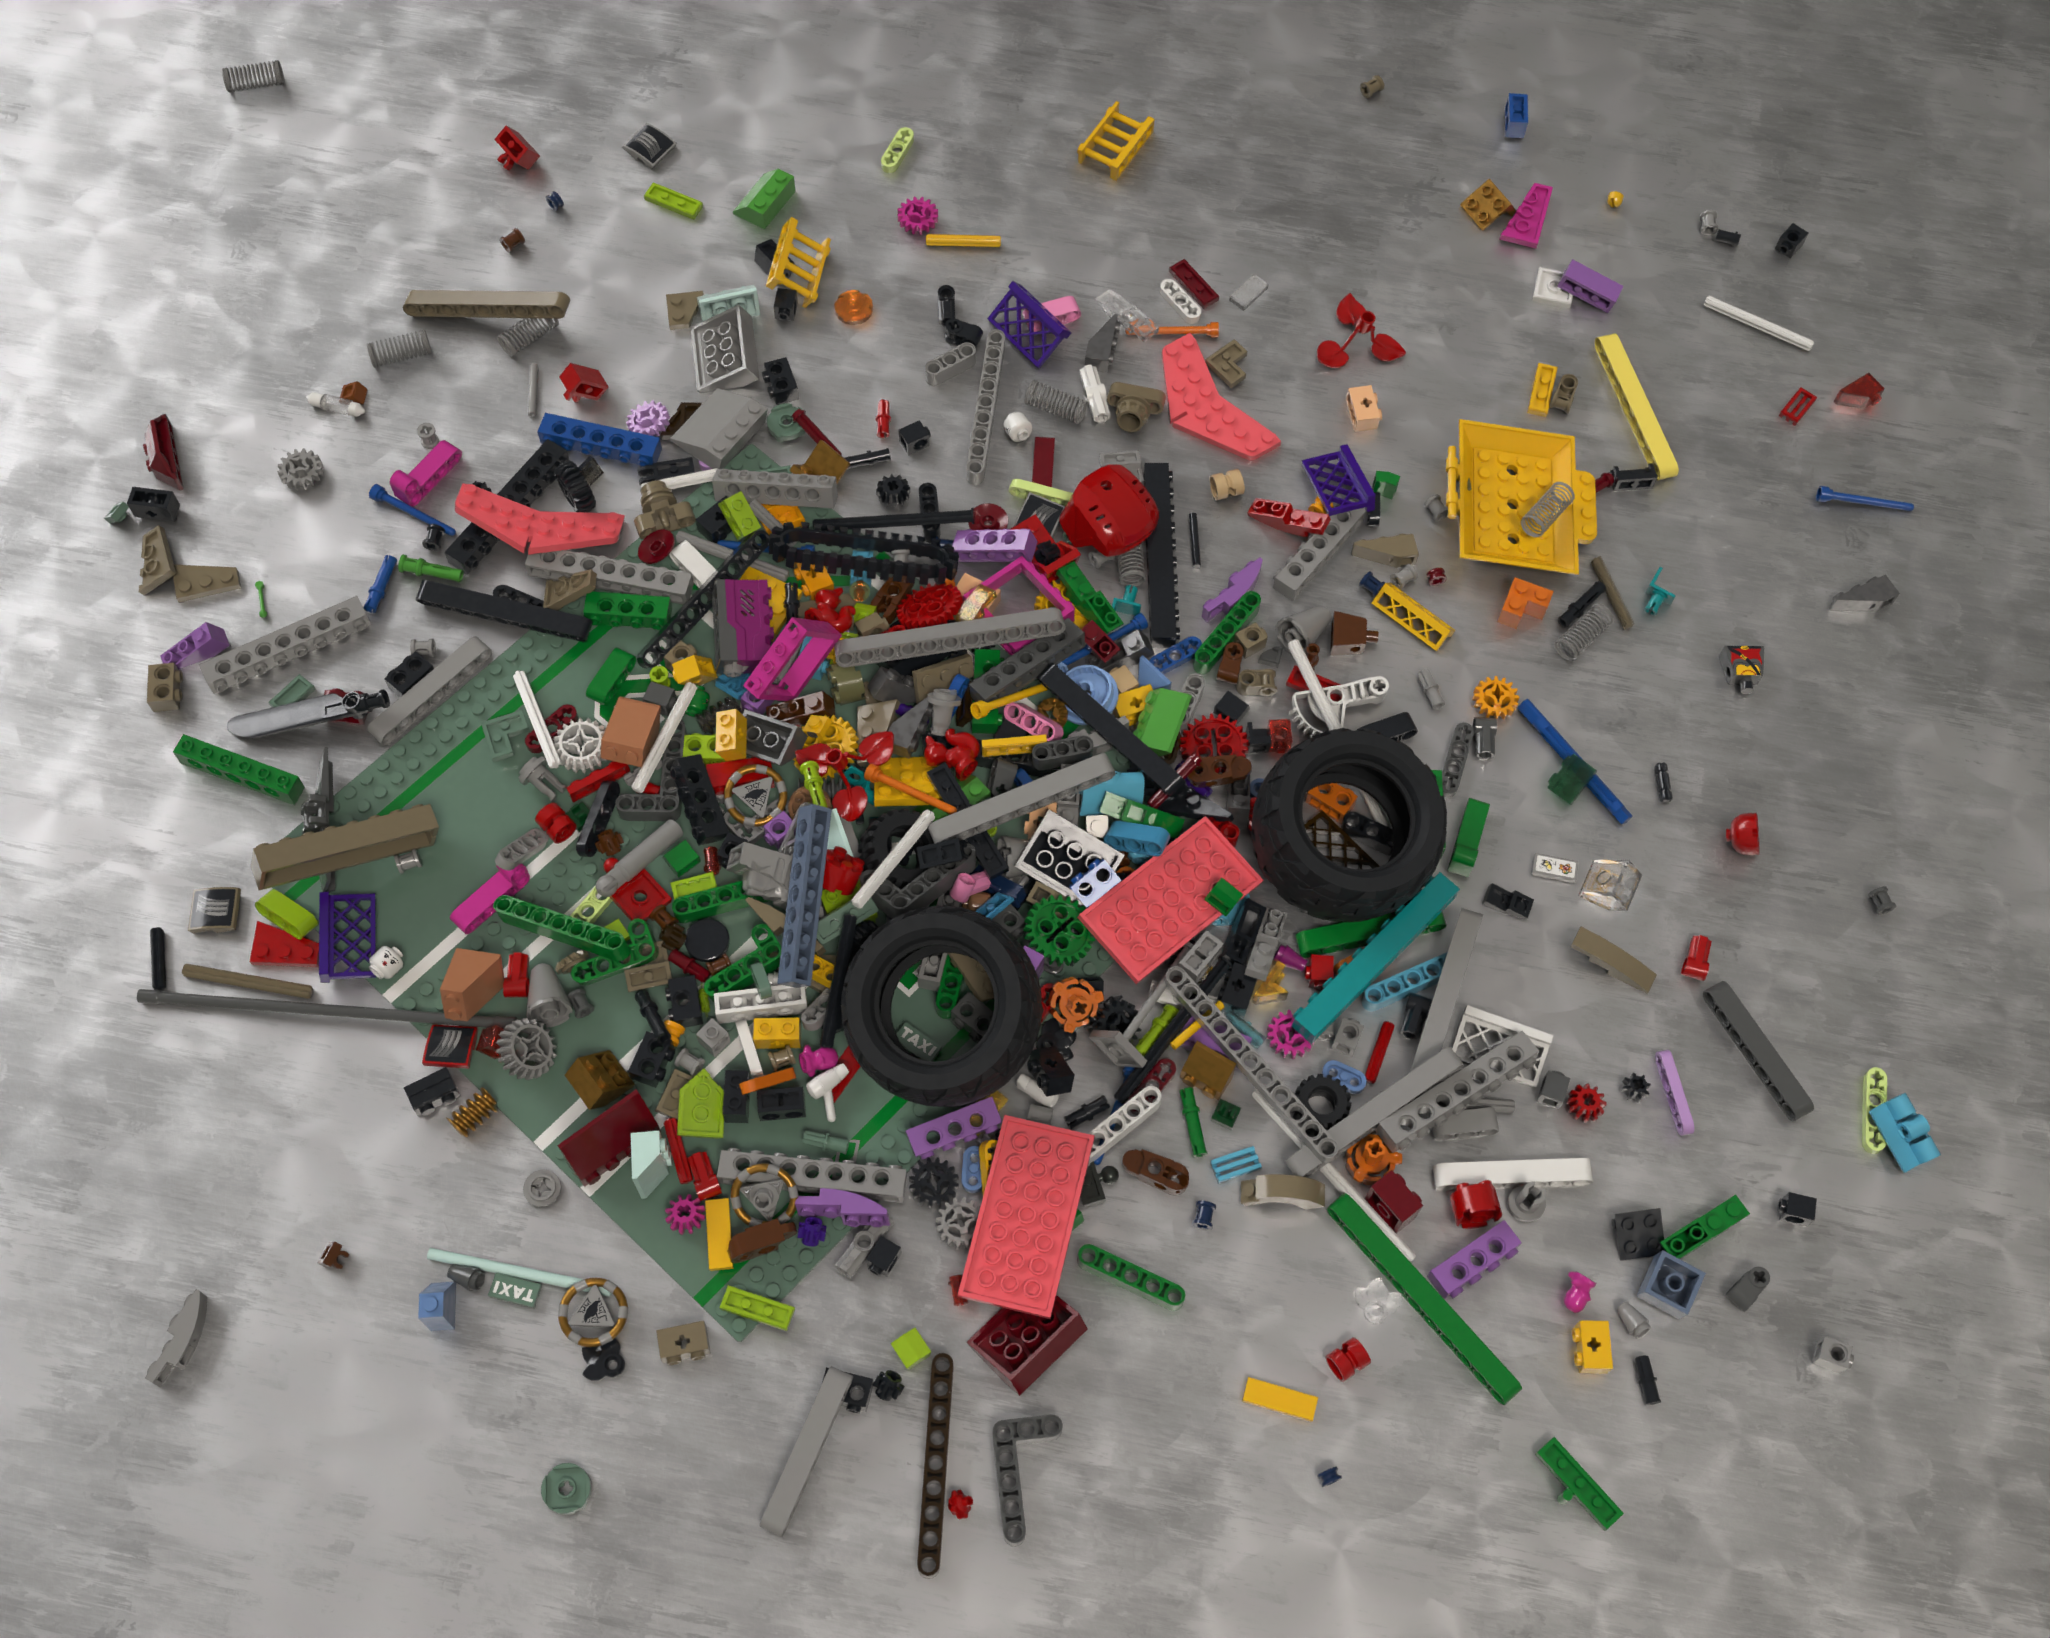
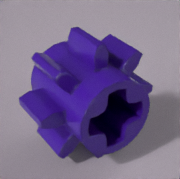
[797,1217,827,1247]

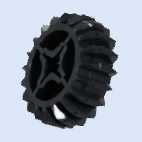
[554,461,596,513]

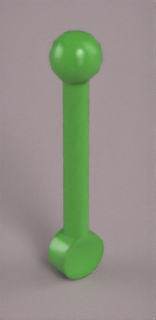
[255,581,267,618]

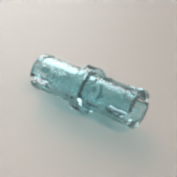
[1226,1009,1267,1049]

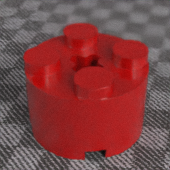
[823,846,865,895]
[1449,1180,1502,1229]

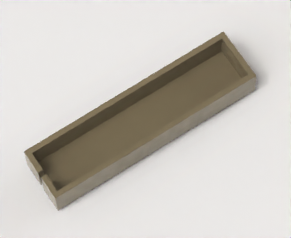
[250,804,439,890]

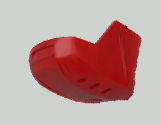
[1059,464,1159,557]

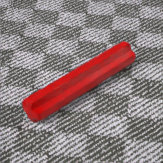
[1365,1021,1395,1084]
[664,1118,693,1184]

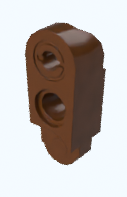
[870,575,914,625]
[1187,755,1252,788]
[1122,1149,1189,1195]
[727,1218,798,1263]

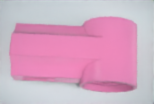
[949,871,991,903]

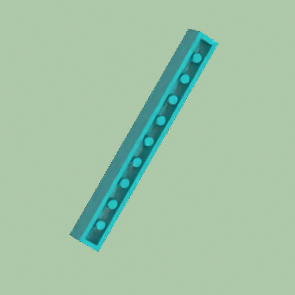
[1292,872,1460,1044]

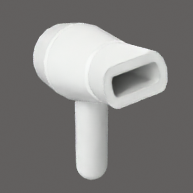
[806,1063,849,1122]
[1016,1073,1059,1108]

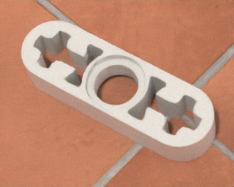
[1160,279,1201,324]
[735,1019,764,1079]

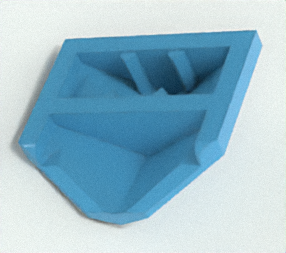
[714,673,753,700]

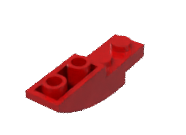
[1247,498,1331,537]

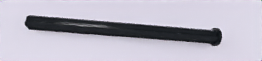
[812,508,975,531]
[1114,956,1233,1104]

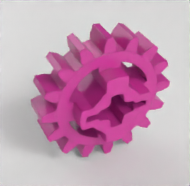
[897,197,938,235]
[1266,1010,1315,1059]

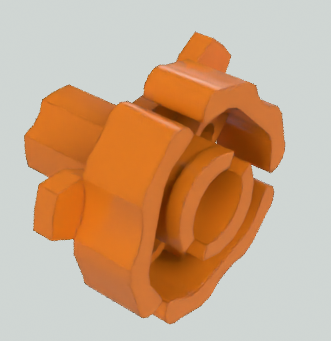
[1048,977,1104,1033]
[1345,1134,1402,1186]

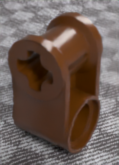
[1216,642,1243,685]

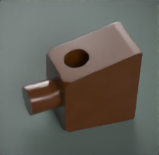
[1330,611,1379,656]

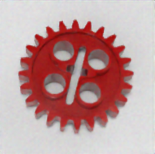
[896,582,964,630]
[1180,713,1249,774]

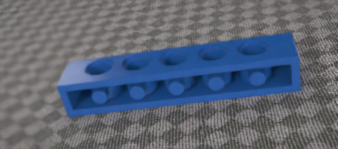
[537,413,662,467]

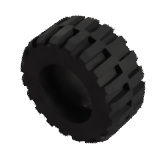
[858,808,934,890]

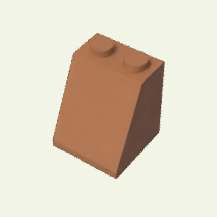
[601,697,661,767]
[440,948,504,1021]

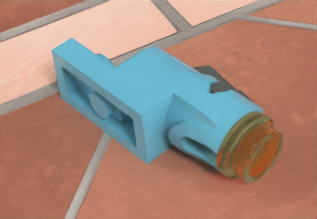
[849,550,874,601]

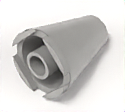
[1275,606,1331,654]
[996,836,1029,879]
[526,963,573,1028]

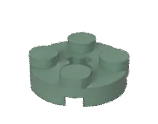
[767,403,805,442]
[541,1463,592,1515]

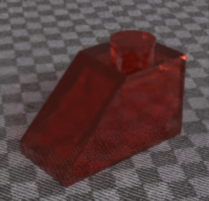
[1834,373,1885,409]

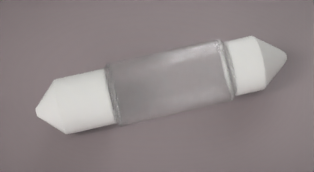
[306,392,365,417]

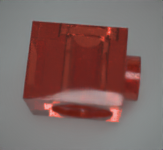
[1267,719,1293,754]
[476,1025,504,1059]

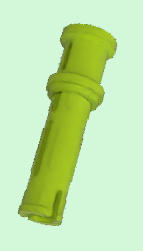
[799,761,828,808]
[1135,1004,1179,1057]

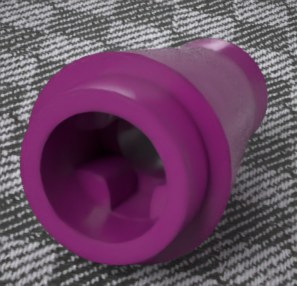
[1273,944,1308,972]

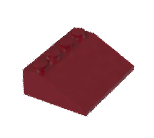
[557,1089,661,1187]
[966,1295,1088,1396]

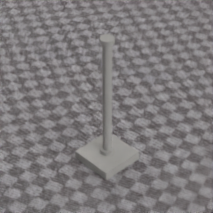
[1089,942,1194,1068]

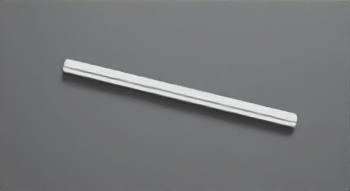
[1288,639,1390,827]
[1252,1089,1416,1262]

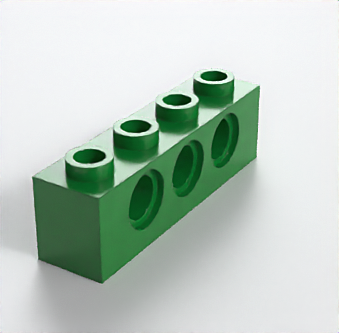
[583,591,672,630]
[972,649,1004,734]

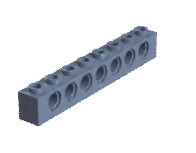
[777,804,832,988]

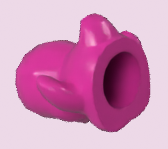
[799,1044,838,1077]
[1564,1271,1597,1313]

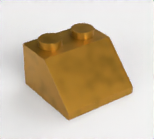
[1180,1041,1237,1100]

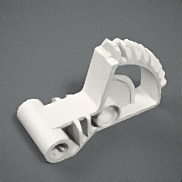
[1288,676,1389,737]

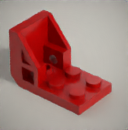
[1009,514,1081,584]

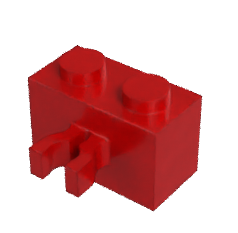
[494,125,540,171]
[559,363,609,403]

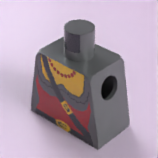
[1719,646,1764,694]

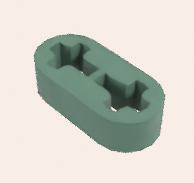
[750,962,772,1000]

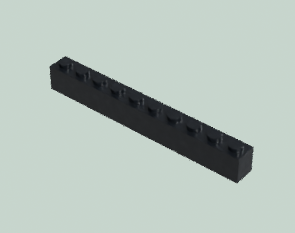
[1143,463,1180,648]

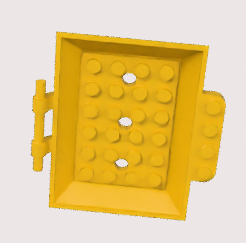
[1446,419,1597,575]

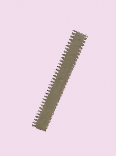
[1591,556,1635,630]

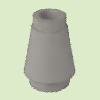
[1617,1302,1651,1339]

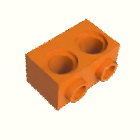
[1305,783,1358,824]

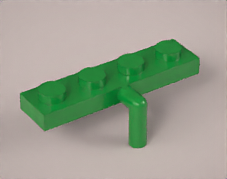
[1535,1437,1624,1531]

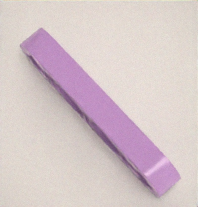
[1655,1050,1694,1136]

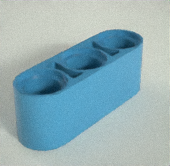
[1104,821,1170,856]

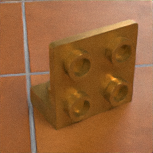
[1460,179,1516,231]
[789,440,850,483]

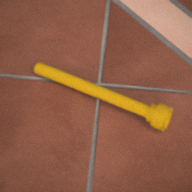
[970,684,1048,719]

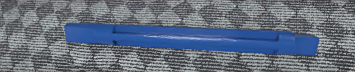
[1517,699,1633,824]

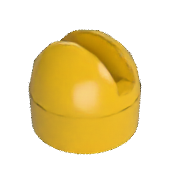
[1607,191,1624,208]

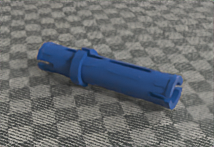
[363,555,397,613]

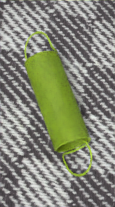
[698,983,710,1018]

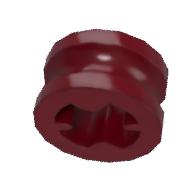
[1426,568,1447,586]

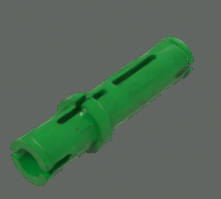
[1179,1087,1208,1158]

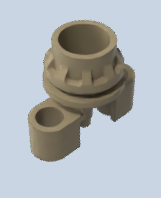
[1107,382,1166,432]
[634,480,696,539]

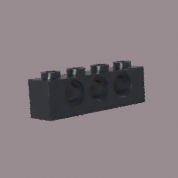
[670,754,729,846]

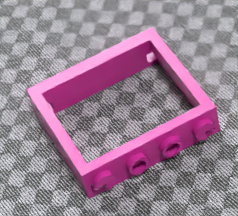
[963,556,1075,655]
[743,617,842,701]

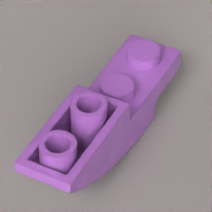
[1202,557,1263,622]
[795,1188,890,1227]

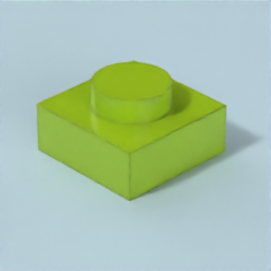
[854,602,877,623]

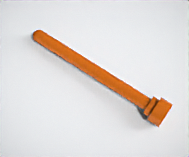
[1125,322,1219,338]
[864,764,957,814]

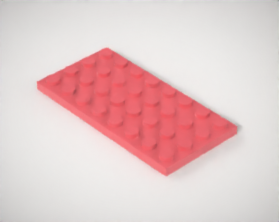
[1077,816,1264,985]
[958,1115,1095,1319]

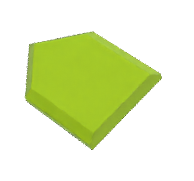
[677,1068,724,1139]

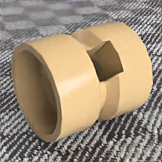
[1209,469,1245,501]

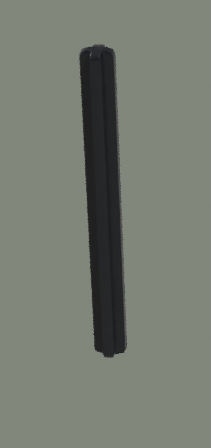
[820,914,857,1048]

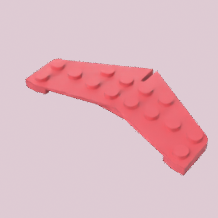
[1162,333,1281,461]
[455,483,625,555]

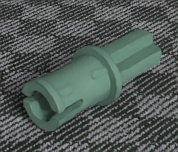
[802,1130,850,1154]

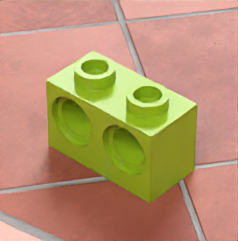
[718,491,761,540]
[683,733,727,767]

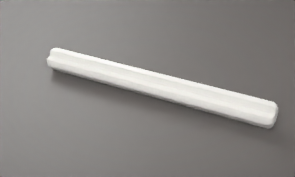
[1704,296,1814,351]
[513,671,561,769]
[632,682,697,793]
[851,809,935,909]

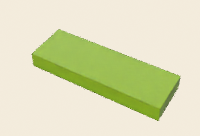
[644,182,703,220]
[719,1285,795,1332]

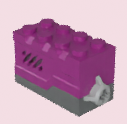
[712,579,774,677]

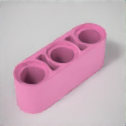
[1022,296,1081,332]
[1004,702,1064,742]

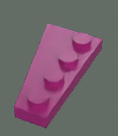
[1499,183,1553,249]

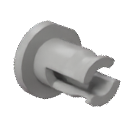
[927,688,962,736]
[518,756,567,802]
[1508,1181,1546,1222]

